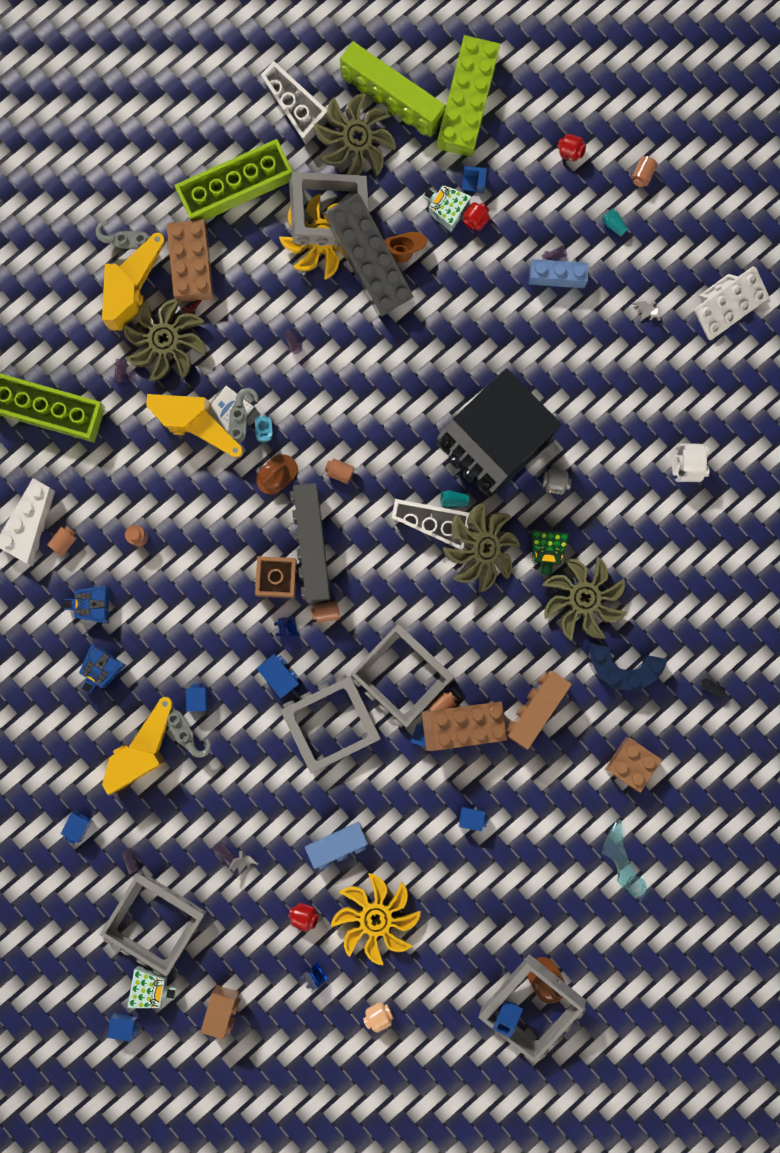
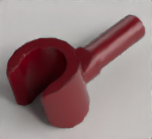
[182,300,202,314]

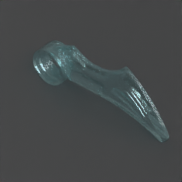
[602,819,647,896]

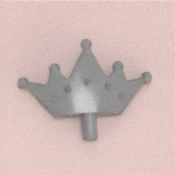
[632,301,661,322]
[226,851,259,873]

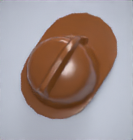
[384,232,427,263]
[256,454,298,495]
[527,957,565,1004]

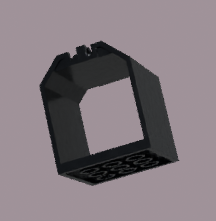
[436,368,562,499]

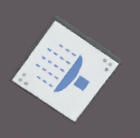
[210,385,256,433]

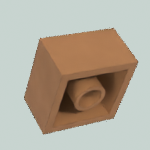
[255,556,297,599]
[605,737,662,793]
[200,985,241,1039]

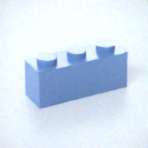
[529,259,589,288]
[305,821,368,870]

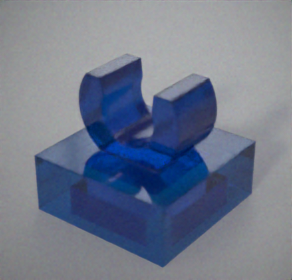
[274,617,298,638]
[301,962,328,991]

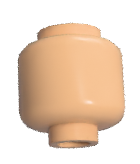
[363,1002,394,1033]

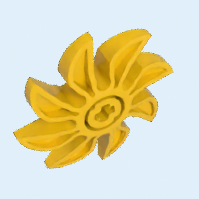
[279,194,347,280]
[331,873,421,965]

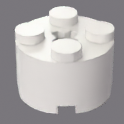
[672,443,709,482]

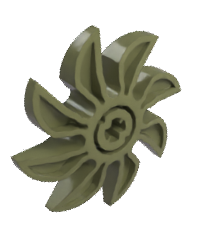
[314,94,396,176]
[124,299,206,381]
[443,503,520,592]
[542,557,627,641]

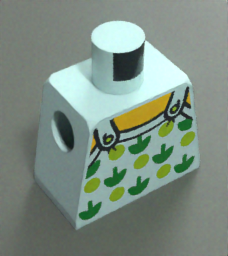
[423,186,471,232]
[127,966,177,1008]

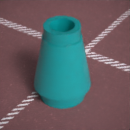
[601,208,628,236]
[440,490,469,508]

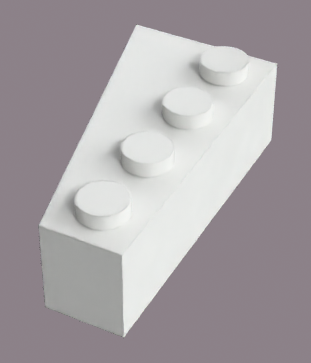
[261,61,328,145]
[0,479,55,566]
[392,499,470,549]

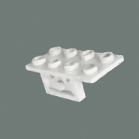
[694,267,769,340]

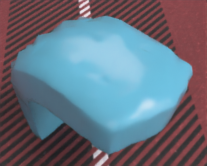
[255,415,273,442]

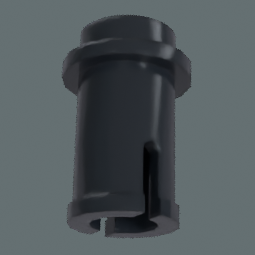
[700,676,726,699]

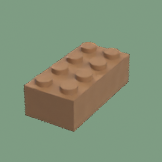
[166,219,214,303]
[505,671,572,750]
[421,702,507,751]

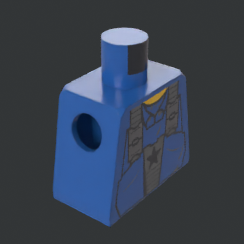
[64,586,110,624]
[79,645,126,694]

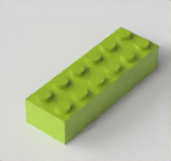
[437,35,500,157]
[340,41,445,138]
[174,139,293,221]
[0,373,105,443]

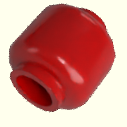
[557,134,586,162]
[462,202,490,231]
[288,903,319,932]

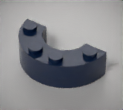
[587,644,668,691]

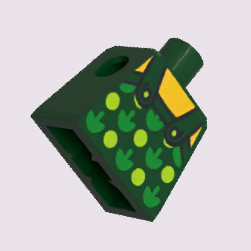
[530,530,569,575]

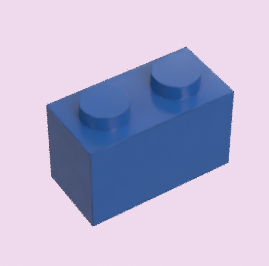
[257,654,300,699]

